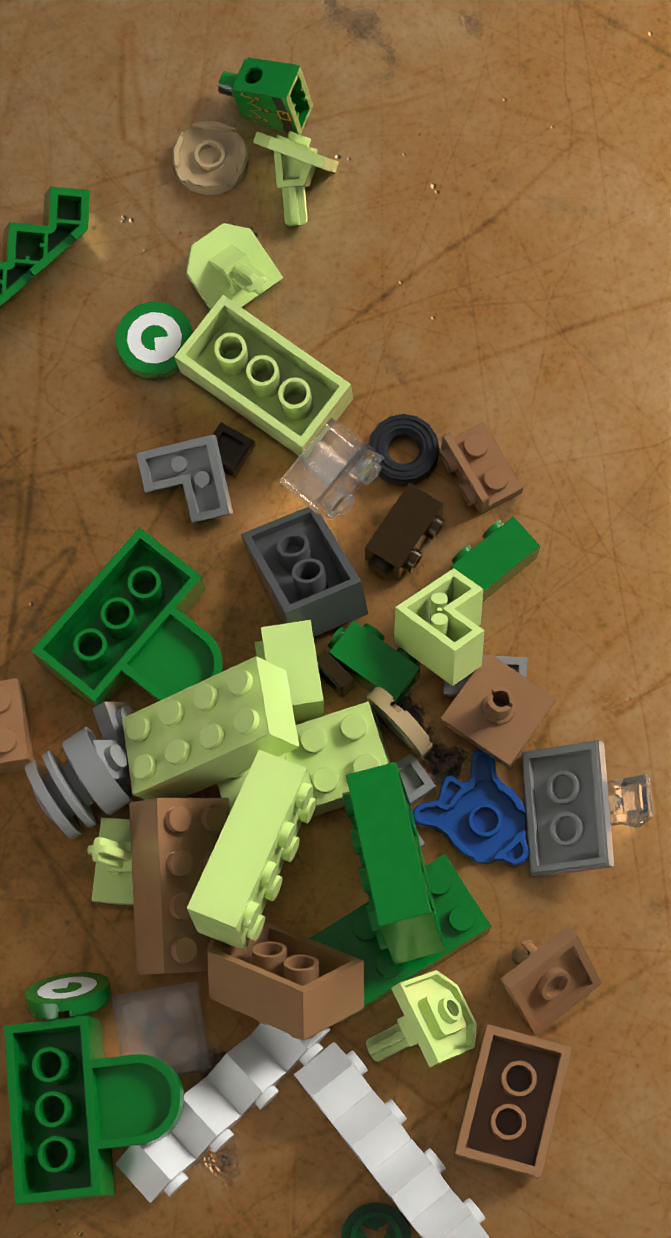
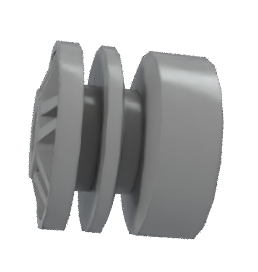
[25,726,133,840]

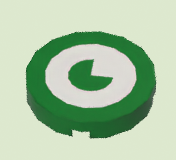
[115,301,193,379]
[25,972,111,1019]

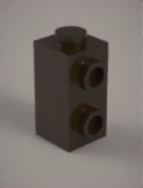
[365,482,445,580]

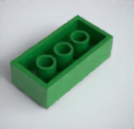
[342,762,445,964]
[309,854,491,1023]

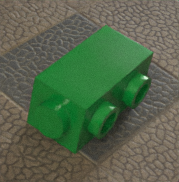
[451,516,540,602]
[328,620,420,706]

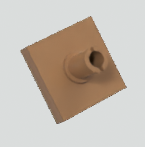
[440,653,557,769]
[500,926,602,1036]

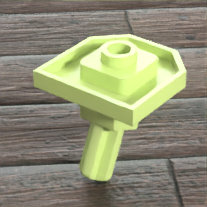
[253,131,339,226]
[185,223,283,310]
[87,817,134,906]
[366,970,477,1067]

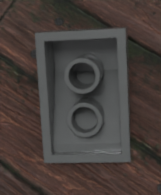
[241,504,368,637]

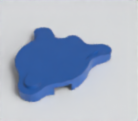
[413,749,529,867]

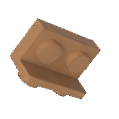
[439,422,523,515]

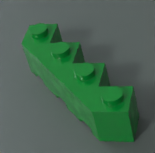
[0,186,90,307]

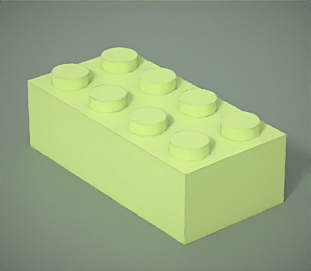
[174,295,353,461]
[122,656,299,800]
[217,701,391,817]
[187,750,317,951]

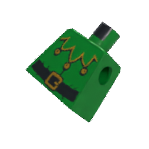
[218,57,314,135]

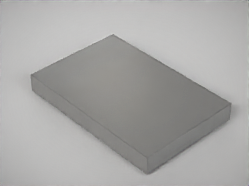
[522,740,614,877]

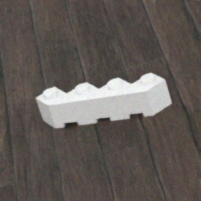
[115,1023,330,1203]
[294,1042,490,1238]

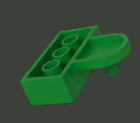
[31,527,223,708]
[4,1015,184,1205]

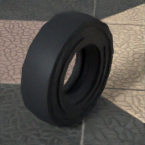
[368,414,440,486]

